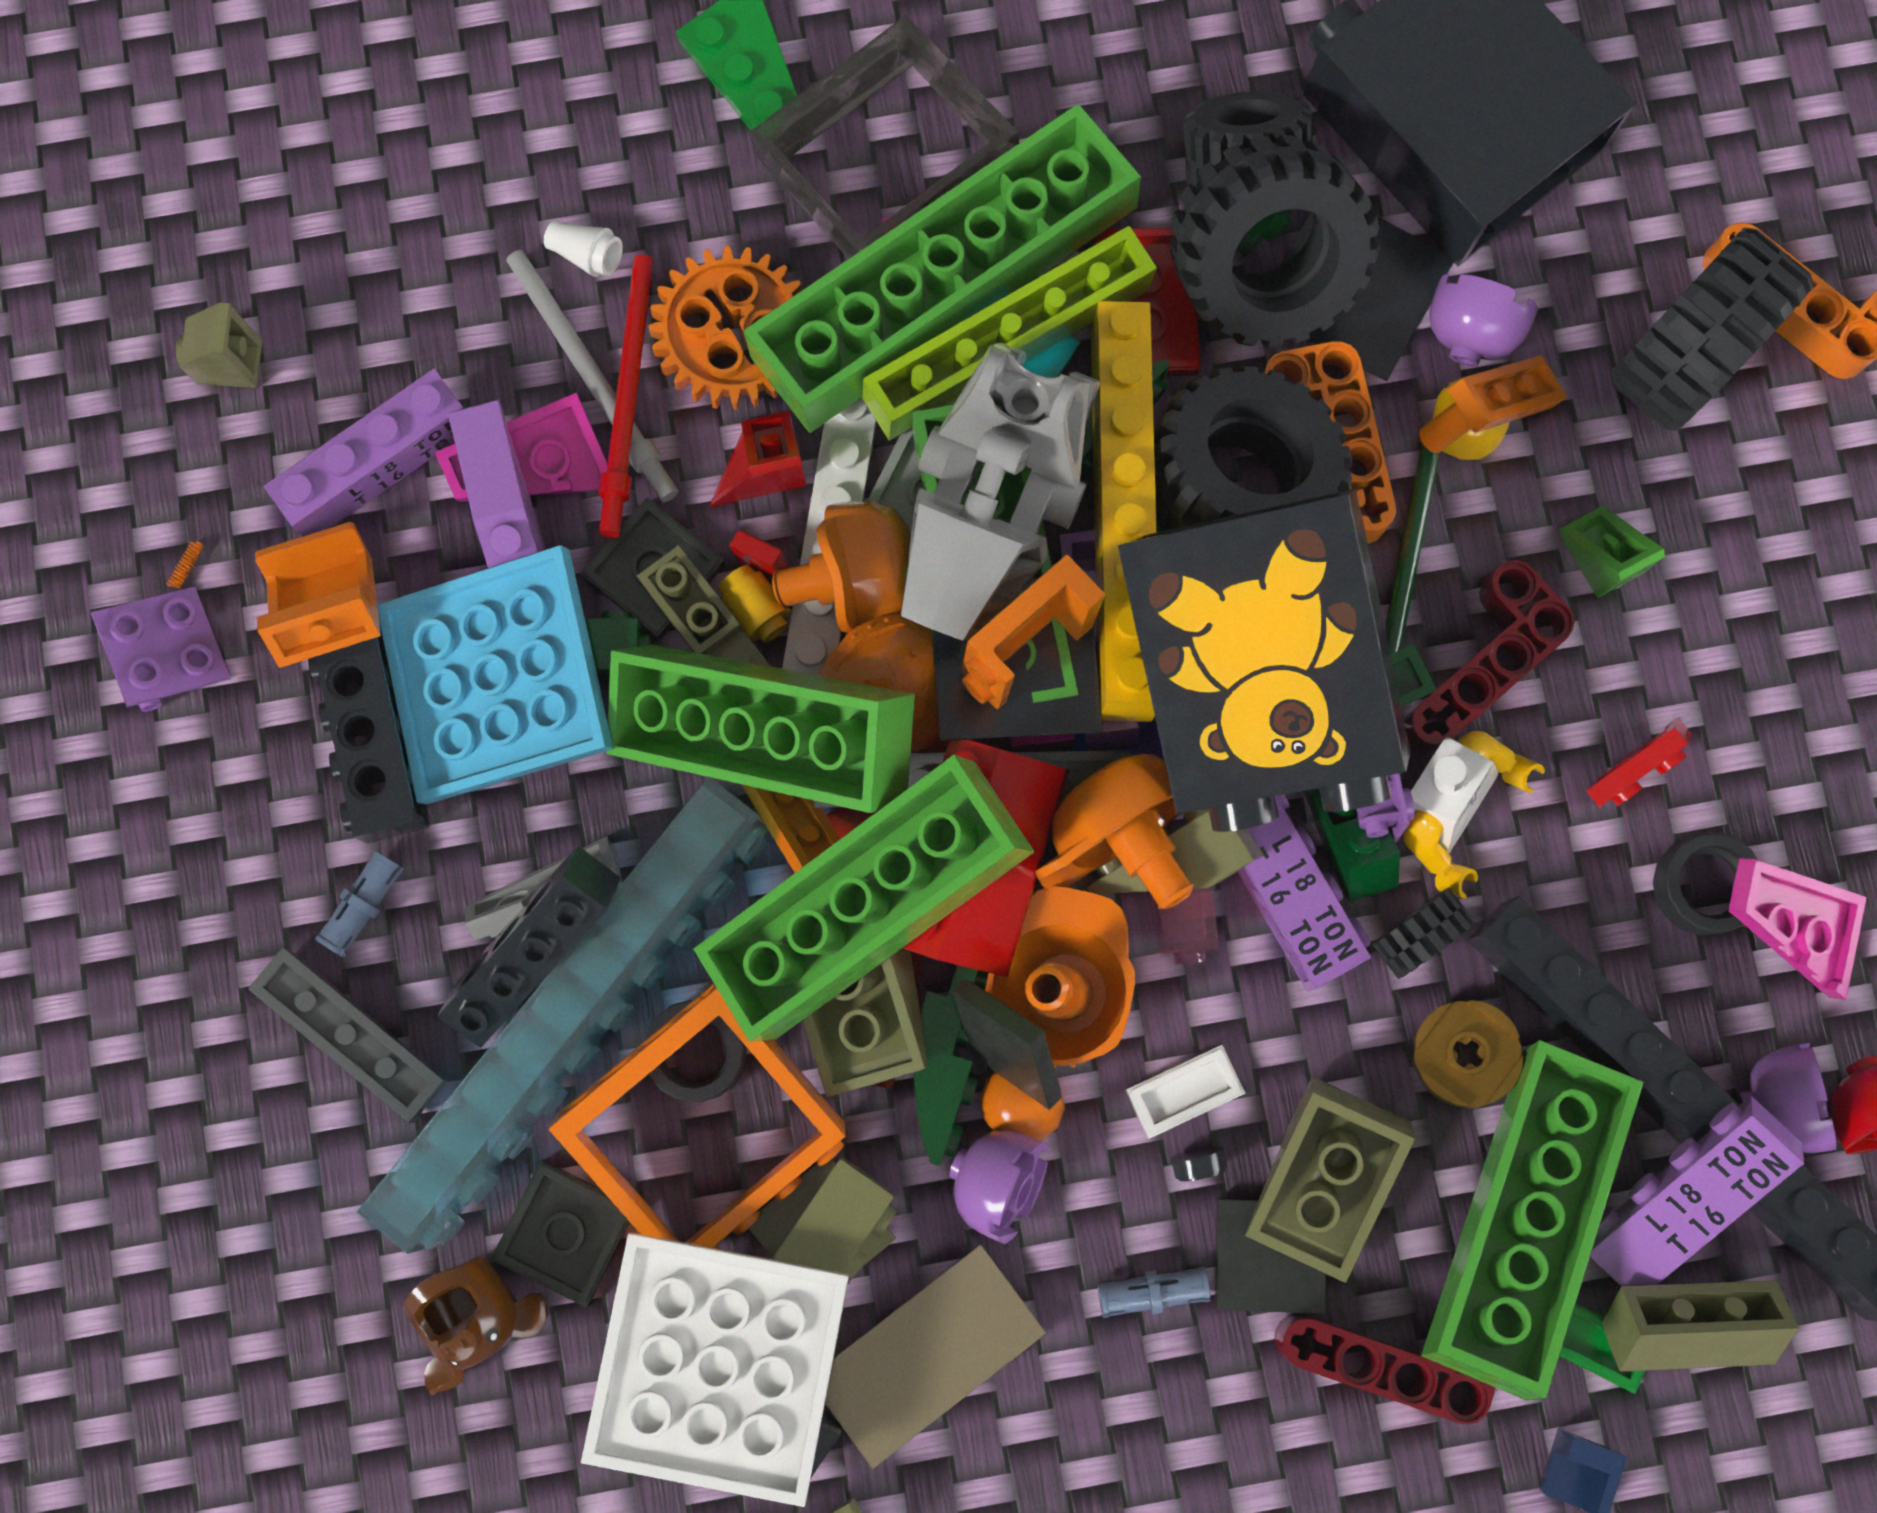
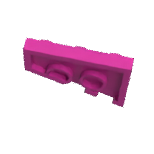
[435,393,608,502]
[1728,858,1867,1000]

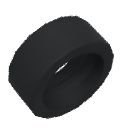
[1653,833,1758,936]
[645,1000,748,1102]

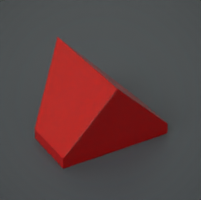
[708,410,807,508]

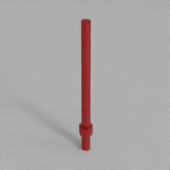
[598,255,654,538]

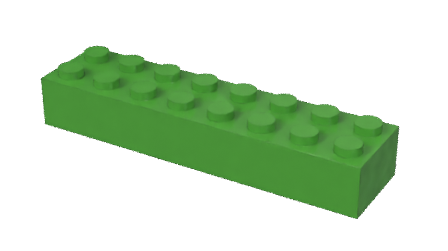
[743,104,1141,433]

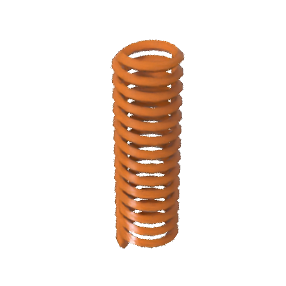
[166,541,205,589]

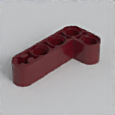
[1404,560,1575,753]
[1274,1314,1495,1425]

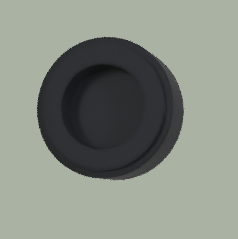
[1171,1147,1228,1182]

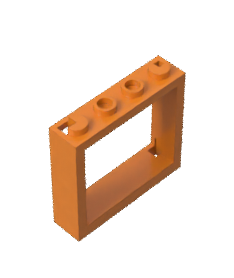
[548,983,846,1249]

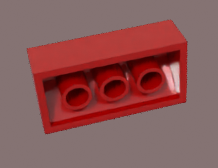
[902,739,1069,977]

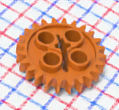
[649,246,801,410]

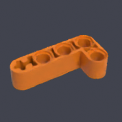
[1702,222,1877,379]
[1263,342,1396,544]

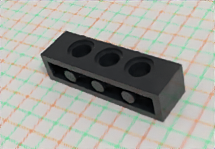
[308,629,428,844]
[437,845,621,1048]

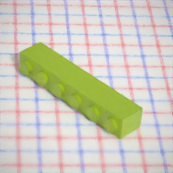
[862,225,1157,441]

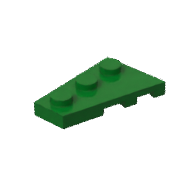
[676,0,805,149]

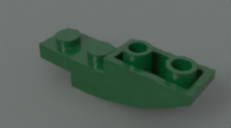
[914,965,988,1166]

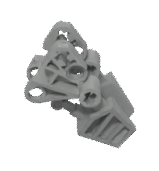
[901,343,1100,641]

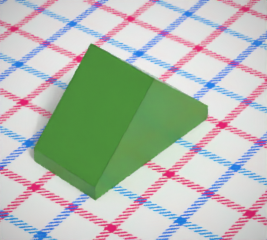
[1559,506,1665,598]

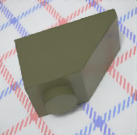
[176,303,263,388]

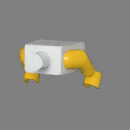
[1403,731,1545,899]

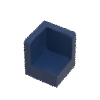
[1539,1428,1627,1513]

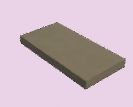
[825,1243,1046,1469]

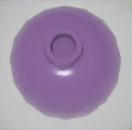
[1429,274,1538,367]
[1740,1043,1836,1153]
[950,1130,1049,1244]

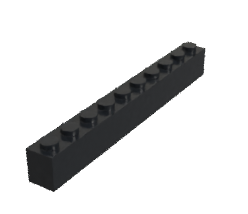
[1466,896,1877,1322]

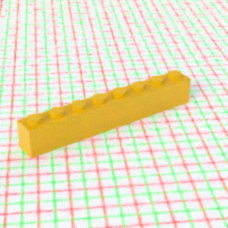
[1091,301,1156,722]

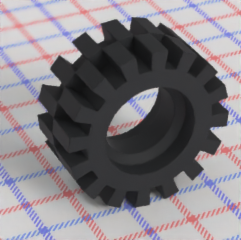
[1372,888,1476,979]

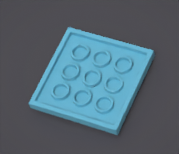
[377,545,614,804]

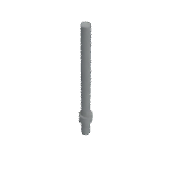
[506,250,679,503]

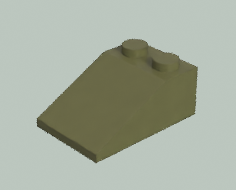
[803,948,928,1097]
[1245,1076,1415,1283]

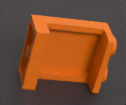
[255,522,381,668]
[961,555,1106,710]

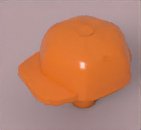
[772,501,911,634]
[818,614,949,753]
[1036,754,1194,909]
[985,886,1135,1068]

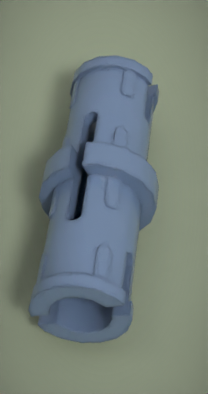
[315,851,404,957]
[1097,1266,1210,1318]

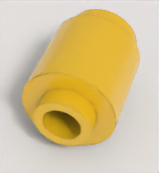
[717,564,791,643]

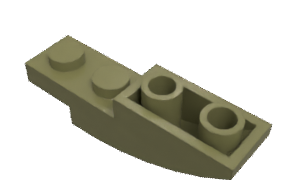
[637,545,771,667]

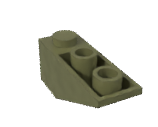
[1087,808,1264,894]

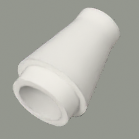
[544,220,623,277]

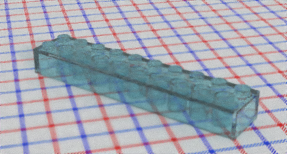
[357,777,768,1254]

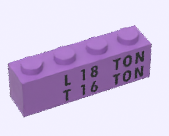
[263,368,464,536]
[1237,794,1371,992]
[1590,1096,1804,1286]

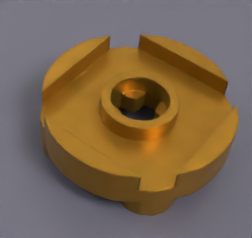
[1412,1000,1523,1109]

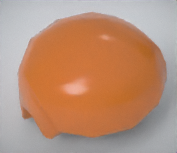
[980,1071,1065,1141]

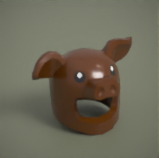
[403,1254,548,1396]

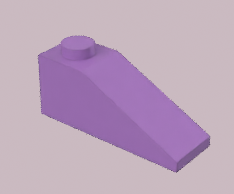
[448,399,545,569]

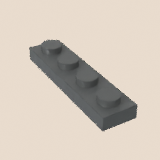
[248,947,448,1123]

